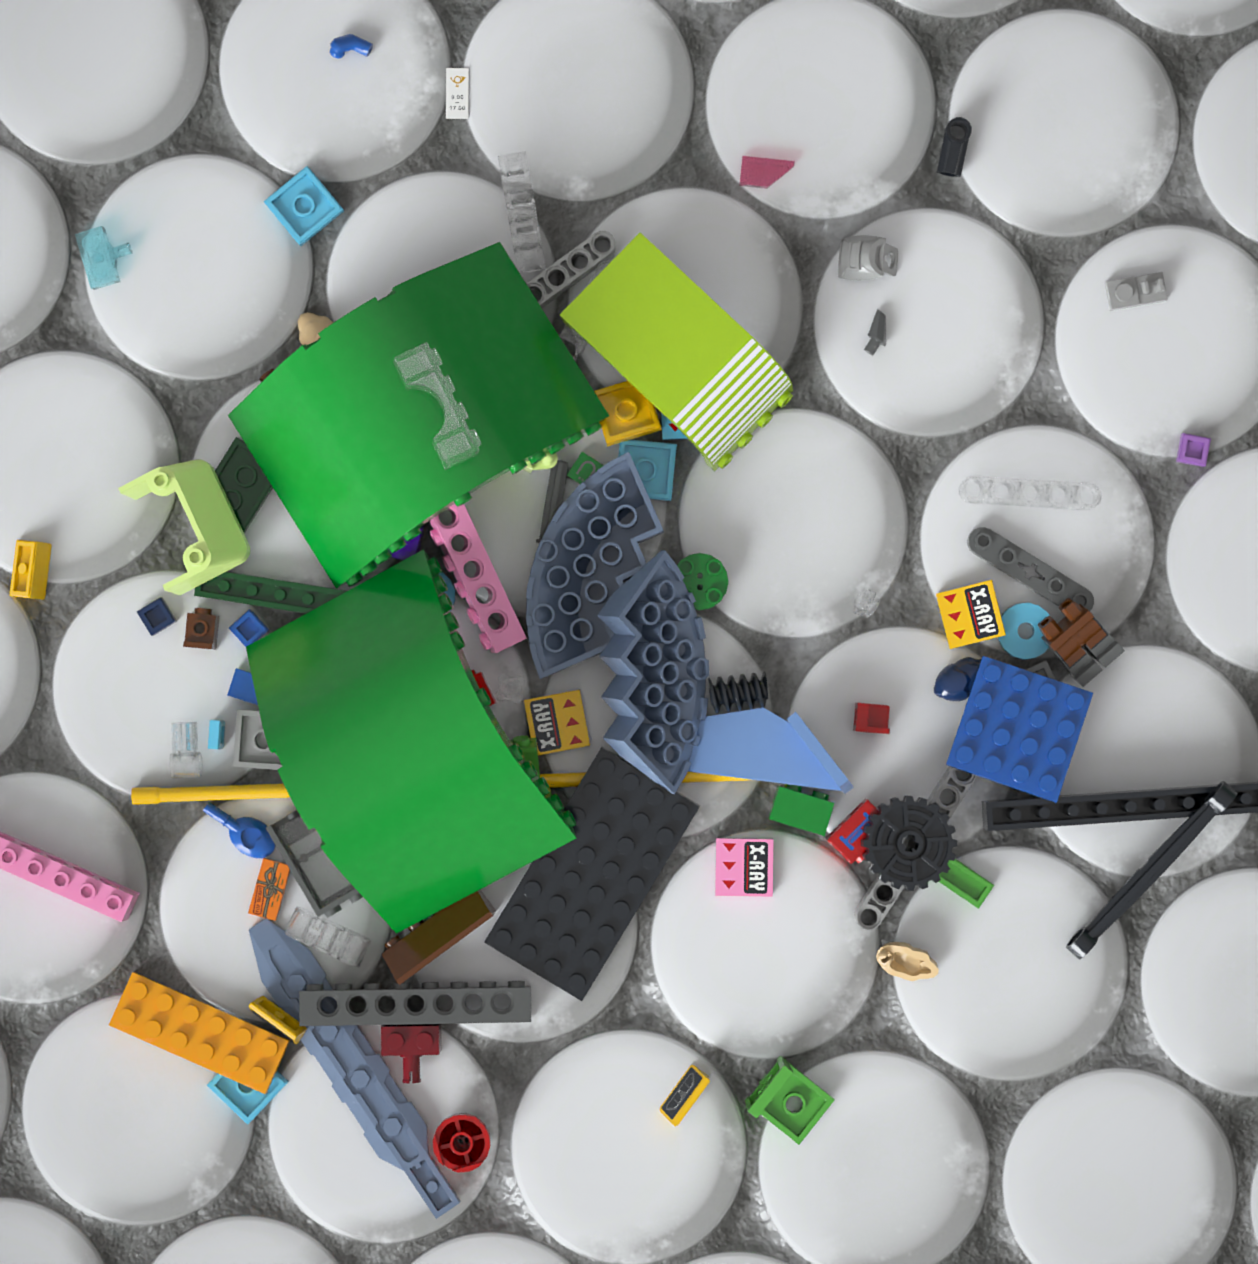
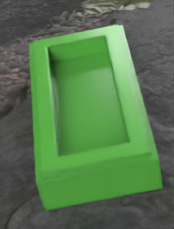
[938,859,994,909]

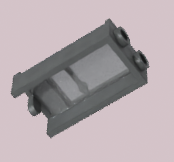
[266,810,363,918]

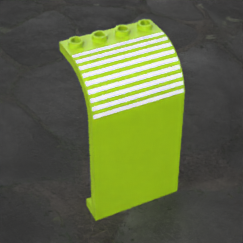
[560,232,793,472]

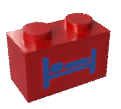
[825,799,879,864]

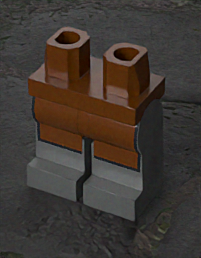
[1038,598,1125,687]

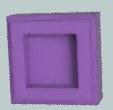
[1176,433,1211,467]

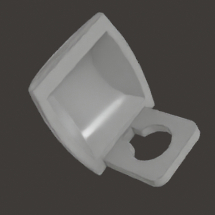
[838,235,898,280]

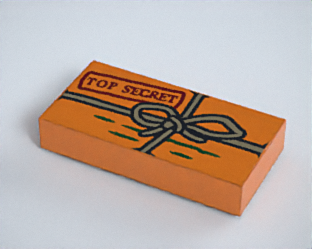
[248,858,290,921]

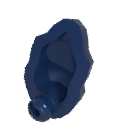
[934,657,981,701]

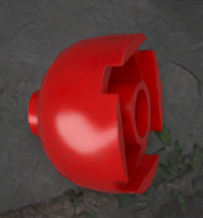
[433,1113,491,1173]

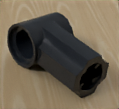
[936,117,972,177]

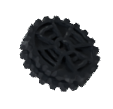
[861,796,957,891]

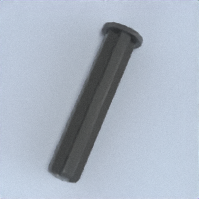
[536,460,568,543]

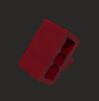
[381,1024,442,1084]

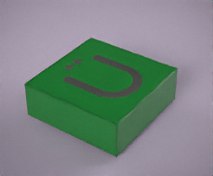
[567,452,604,484]

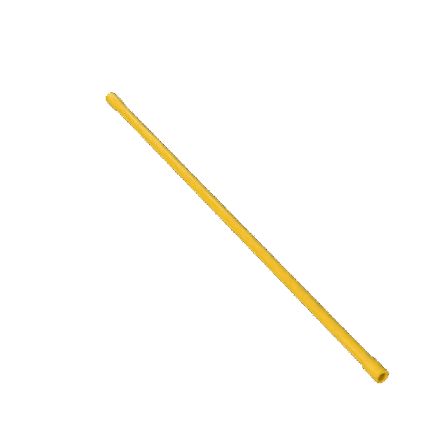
[131,772,750,805]

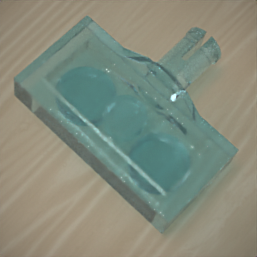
[75,226,132,290]

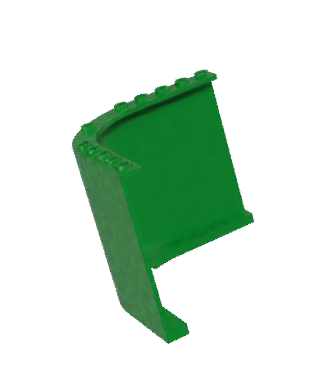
[228,242,609,589]
[246,549,576,934]

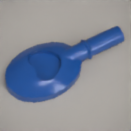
[203,802,276,859]

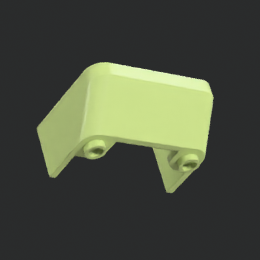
[118,459,250,595]

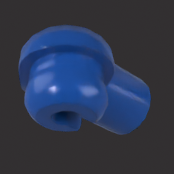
[329,34,373,59]

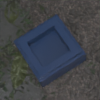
[137,597,177,636]

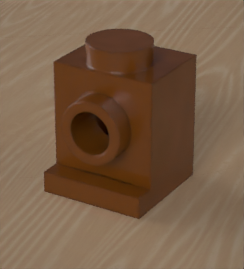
[183,608,219,650]

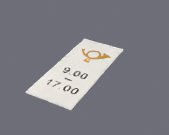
[446,68,469,119]

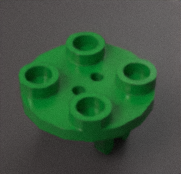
[677,553,728,610]

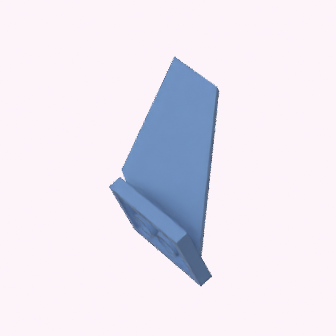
[688,708,854,794]

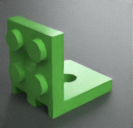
[745,1056,835,1145]

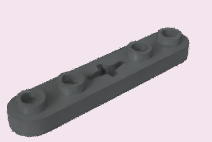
[967,527,1094,611]

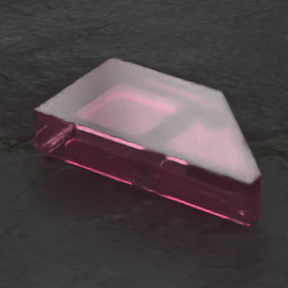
[739,156,795,189]

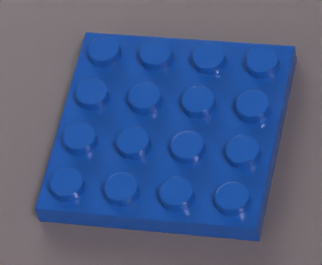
[946,656,1093,803]

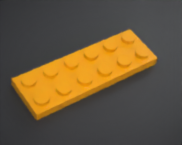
[109,972,290,1094]

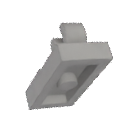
[1105,272,1168,311]

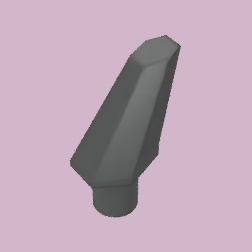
[864,309,886,356]

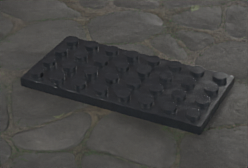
[484,747,700,1001]

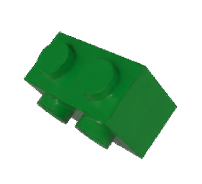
[768,784,835,836]

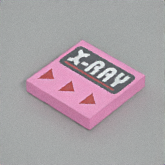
[715,838,774,897]

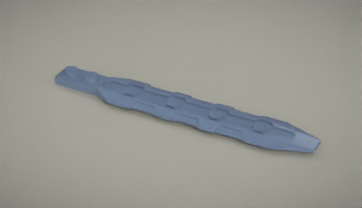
[249,918,461,1219]

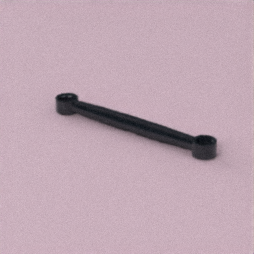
[1066,781,1237,959]

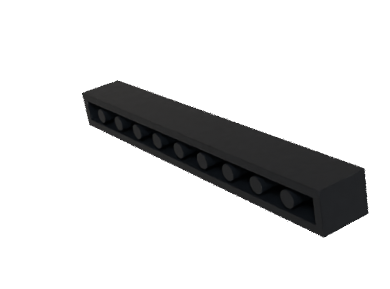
[981,782,1258,831]

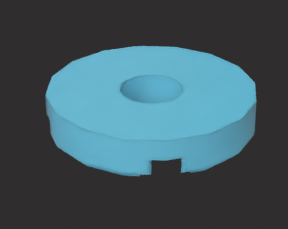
[998,603,1049,660]

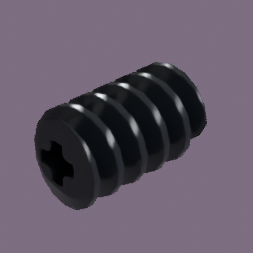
[708,672,768,713]

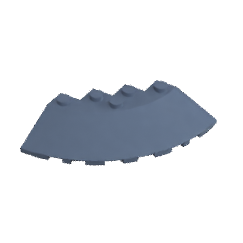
[526,452,664,679]
[597,550,709,794]

